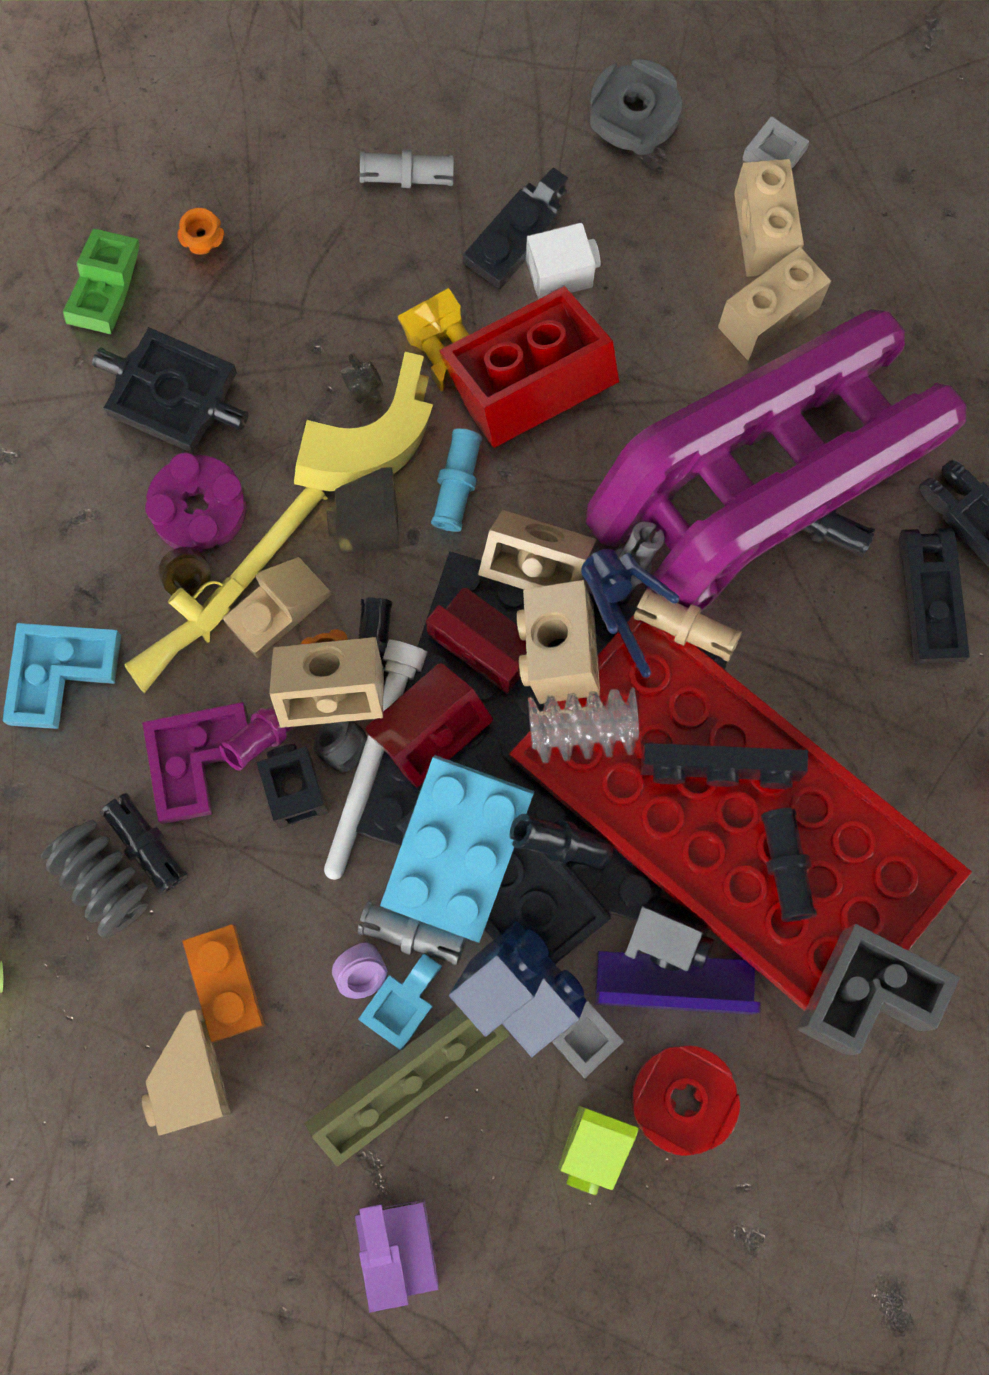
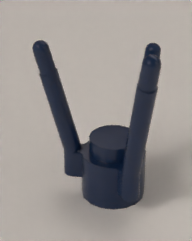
[581,549,680,678]

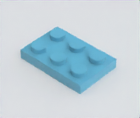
[380,755,534,943]

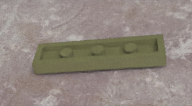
[304,1007,510,1167]

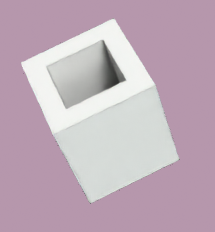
[526,223,601,299]

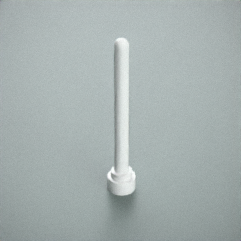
[324,639,427,880]

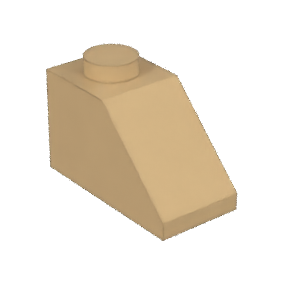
[142,1009,231,1136]

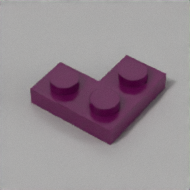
[142,702,249,824]

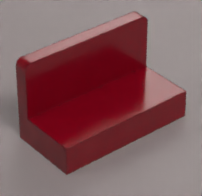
[426,588,527,694]
[365,663,493,788]

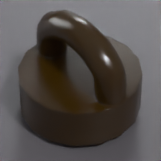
[158,547,211,596]

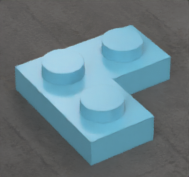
[2,623,121,729]

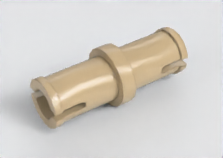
[634,588,742,662]

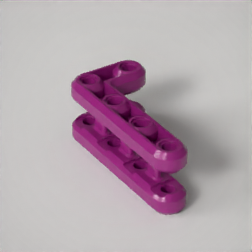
[586,309,966,611]

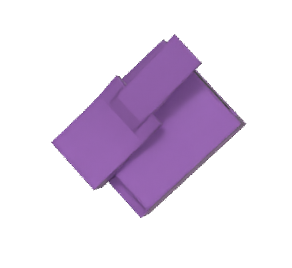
[355,1199,439,1313]

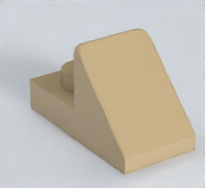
[222,557,332,659]

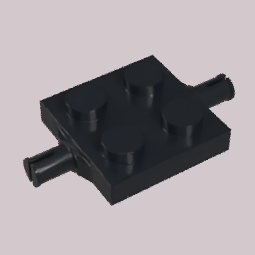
[92,327,249,453]

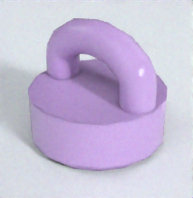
[332,943,388,999]

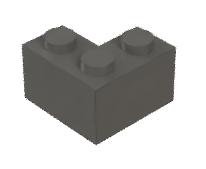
[797,924,960,1056]

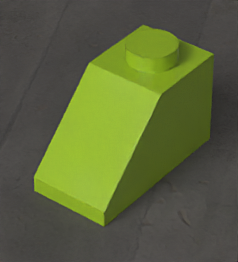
[558,1106,639,1195]

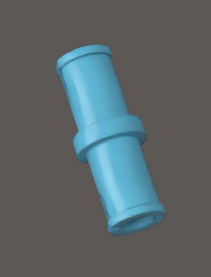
[431,429,483,532]

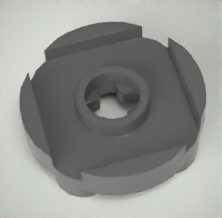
[590,59,683,155]

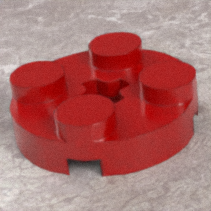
[631,1045,740,1156]

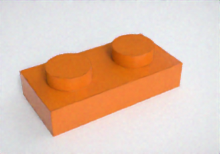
[182,924,265,1043]

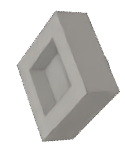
[742,116,809,168]
[552,1001,624,1078]

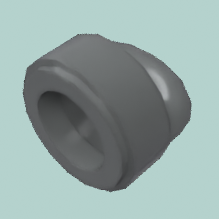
[313,721,367,772]

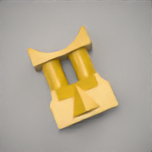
[398,288,469,391]

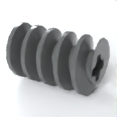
[41,820,149,939]

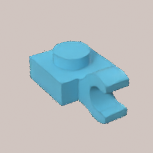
[358,954,443,1050]

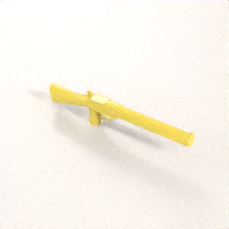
[124,487,328,693]

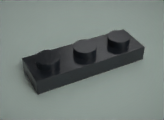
[641,743,808,789]

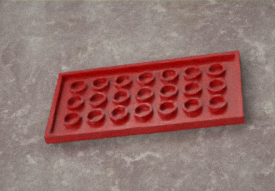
[509,608,972,1011]

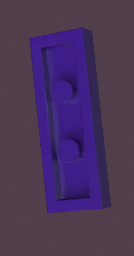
[595,951,761,1015]

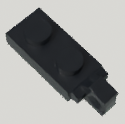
[462,167,568,289]

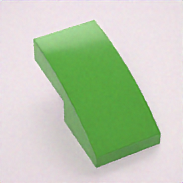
[63,228,139,334]

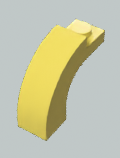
[294,352,433,492]

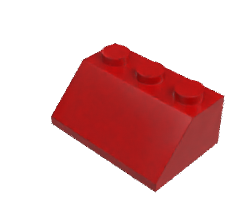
[439,286,619,448]

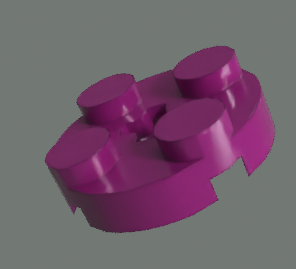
[145,453,247,553]

